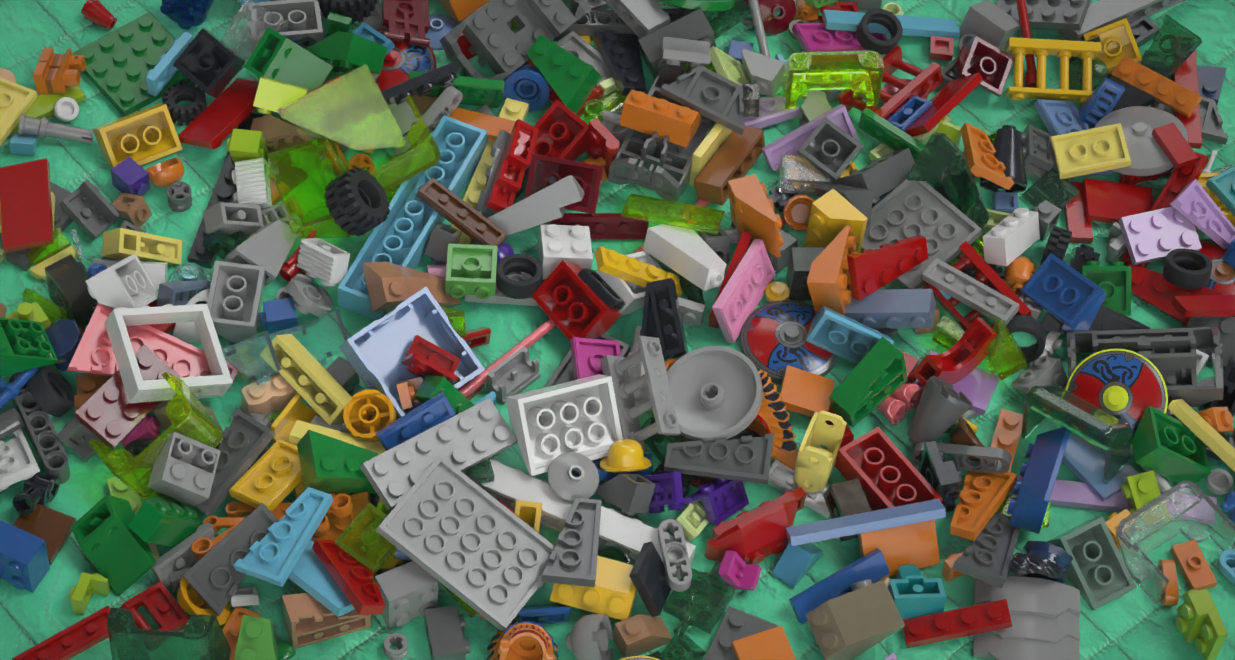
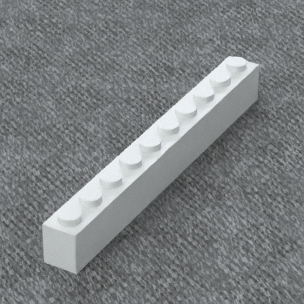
[463,458,696,581]

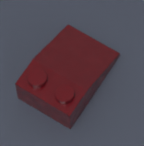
[524,154,604,214]

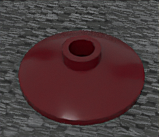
[758,0,796,34]

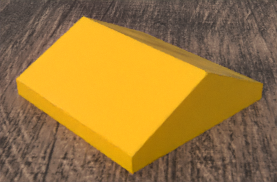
[1083,18,1143,77]

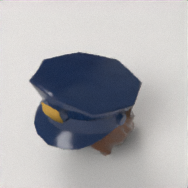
[45,319,86,371]

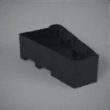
[638,278,689,359]

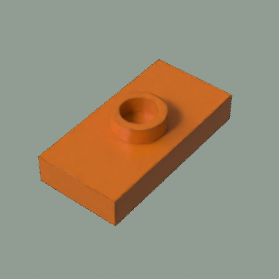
[1170,540,1217,591]

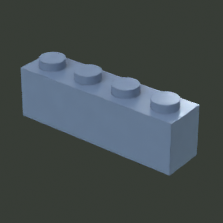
[844,289,936,329]

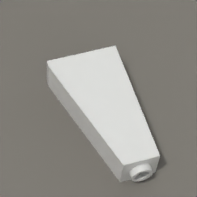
[643,219,727,291]

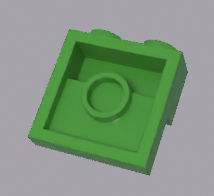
[445,244,498,299]

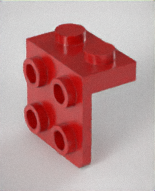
[401,335,461,384]

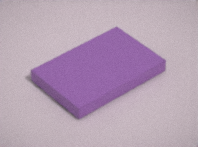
[914,350,1000,416]

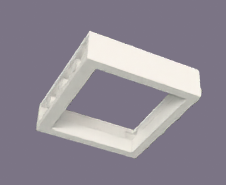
[104,303,233,403]

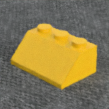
[93,104,183,169]
[804,189,868,253]
[550,555,638,620]

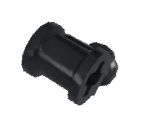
[13,472,60,515]

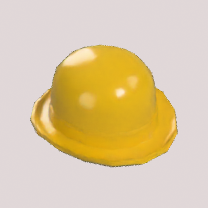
[600,439,652,473]

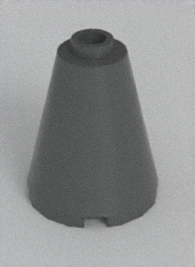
[907,376,973,445]

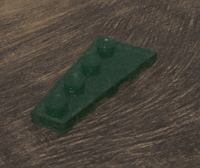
[1141,14,1202,79]

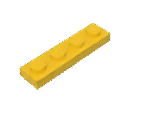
[594,246,682,297]

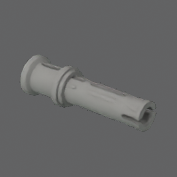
[18,113,94,145]

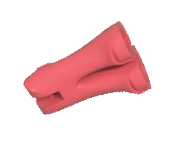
[845,374,922,426]

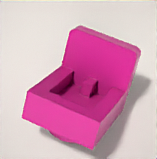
[122,415,162,448]
[718,550,762,591]

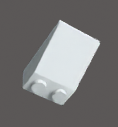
[596,251,663,316]

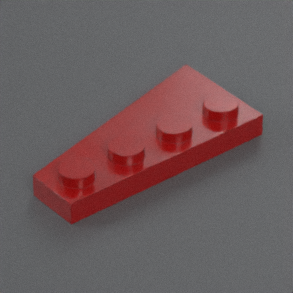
[312,539,386,615]

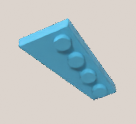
[234,487,334,587]

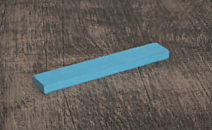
[822,10,960,39]

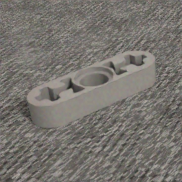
[658,519,692,592]

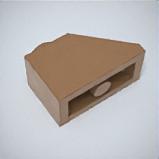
[613,614,673,658]

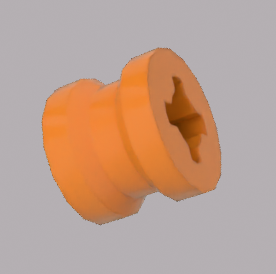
[349,153,376,177]

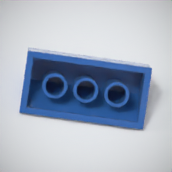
[1007,426,1072,534]

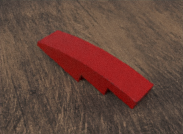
[485,119,539,212]

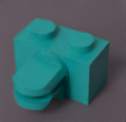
[888,564,947,620]

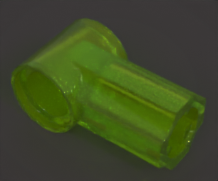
[583,90,626,125]

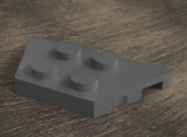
[660,65,745,135]
[1151,96,1228,145]

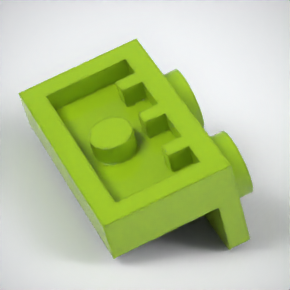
[1121,470,1169,529]

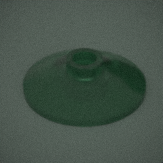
[1069,58,1108,91]

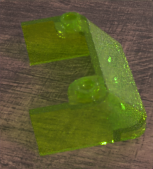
[324,95,441,192]
[88,371,222,500]

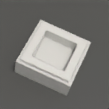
[230,587,259,607]

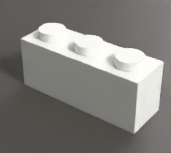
[983,208,1040,266]

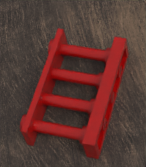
[838,45,942,120]
[921,241,1032,354]

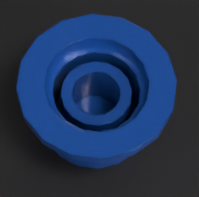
[503,65,549,112]

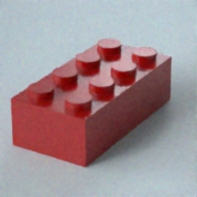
[834,426,943,511]

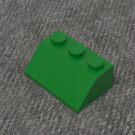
[1131,406,1211,488]

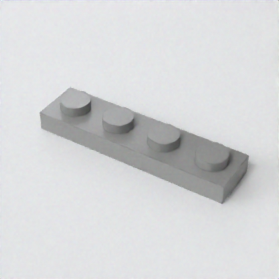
[922,258,1020,327]

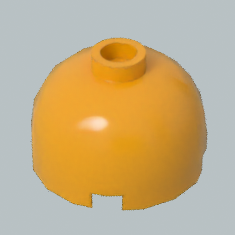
[343,390,396,442]

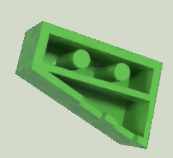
[234,615,278,660]

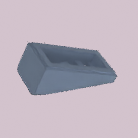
[157,280,211,307]

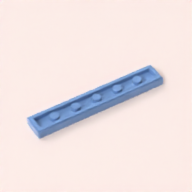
[785,499,946,546]

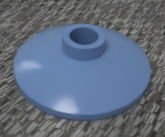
[425,14,458,50]

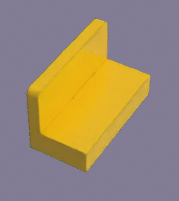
[270,392,319,446]

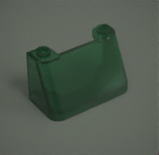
[107,608,232,660]

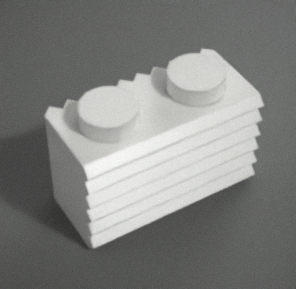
[232,157,272,211]
[297,238,350,286]

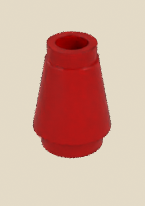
[81,0,117,30]

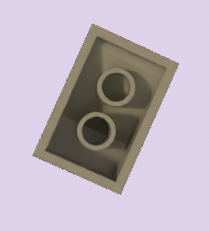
[805,580,905,660]

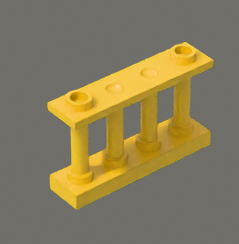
[1004,37,1101,104]

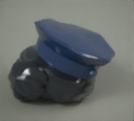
[1009,541,1073,583]

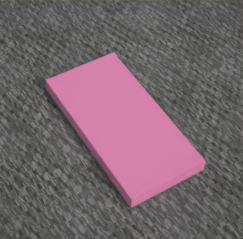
[712,239,776,344]

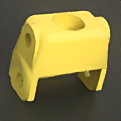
[793,411,847,493]

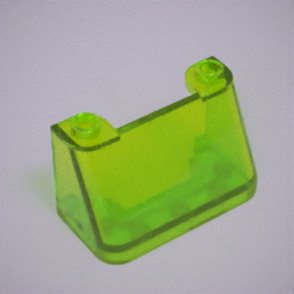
[781,50,884,109]
[265,137,355,238]

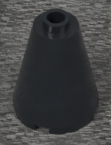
[980,125,1027,193]

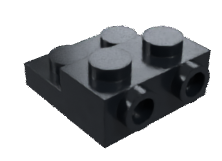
[918,441,962,513]

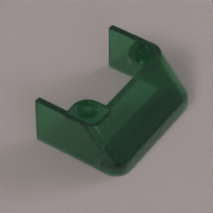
[906,133,989,247]
[1021,384,1133,485]

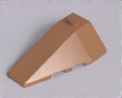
[362,261,460,312]

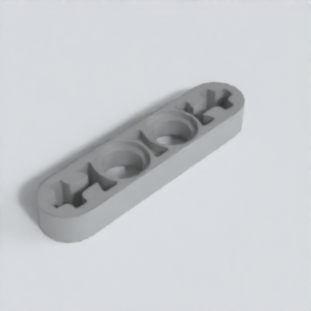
[393,86,463,165]

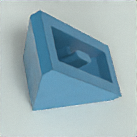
[772,542,824,589]

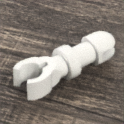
[1030,331,1063,366]

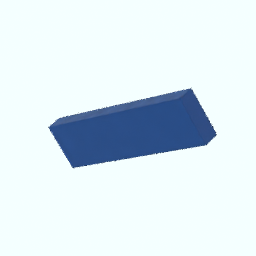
[789,549,890,624]

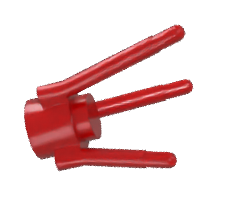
[279,230,317,282]

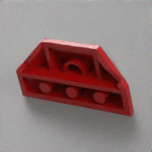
[705,499,798,565]

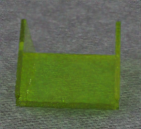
[277,64,406,152]

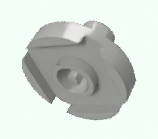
[285,274,333,319]

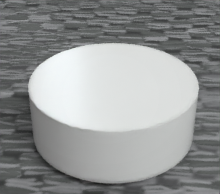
[54,97,79,122]
[1206,469,1233,495]

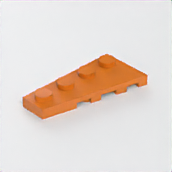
[950,471,1017,541]

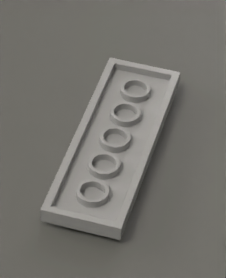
[360,398,518,511]

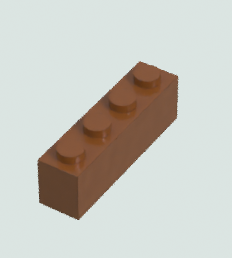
[694,126,765,206]

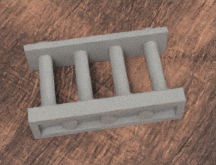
[600,336,680,453]

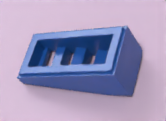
[1079,77,1125,127]

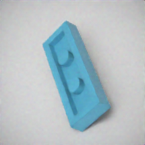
[145,31,193,97]

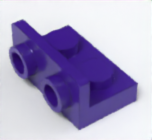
[644,472,693,514]
[690,478,749,525]

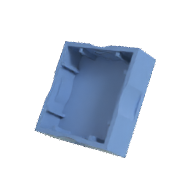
[339,287,485,420]

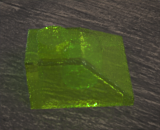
[334,503,397,574]

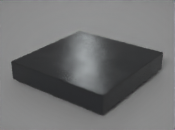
[629,541,671,617]

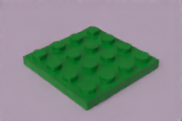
[72,12,191,117]

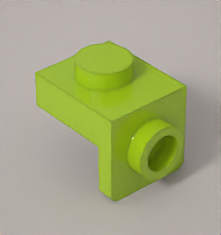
[69,572,110,615]

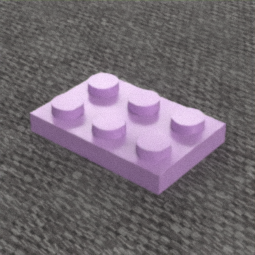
[1118,206,1202,265]

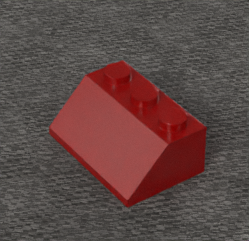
[531,260,622,340]

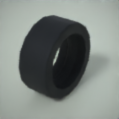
[856,9,903,55]
[1163,248,1212,290]
[496,254,543,299]
[998,315,1046,363]
[28,367,75,418]

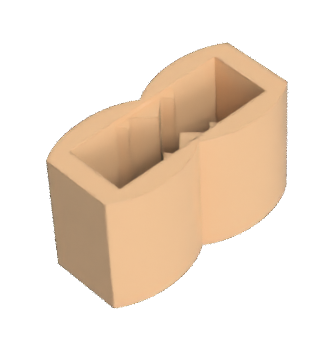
[241,374,296,417]

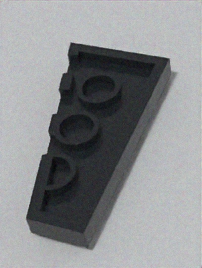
[593,32,646,95]
[1041,305,1150,335]

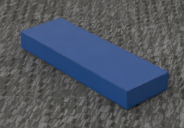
[375,392,456,451]

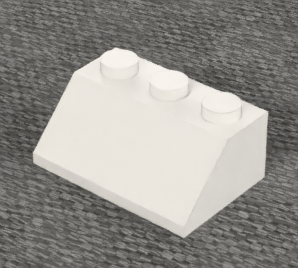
[86,253,158,308]

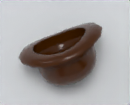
[950,417,985,460]

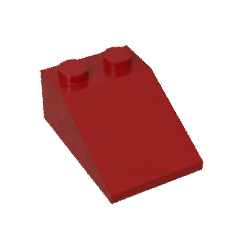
[534,100,589,161]

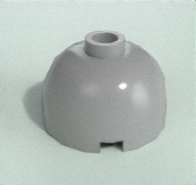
[567,614,613,660]

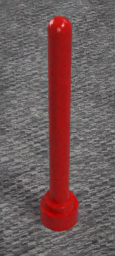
[1016,0,1037,88]

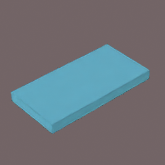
[288,540,355,617]

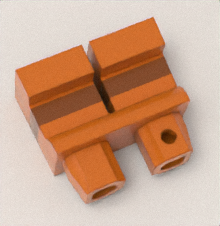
[33,48,86,94]

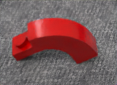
[912,318,997,387]

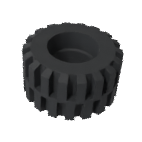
[318,0,377,24]
[324,168,390,236]

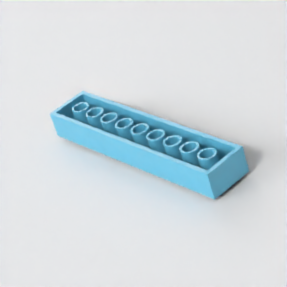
[338,115,487,320]

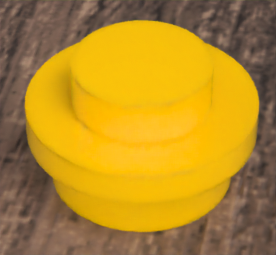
[765,281,790,302]

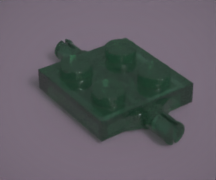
[663,562,735,637]

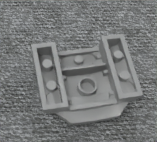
[973,576,1081,660]

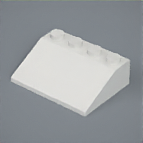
[506,374,623,476]

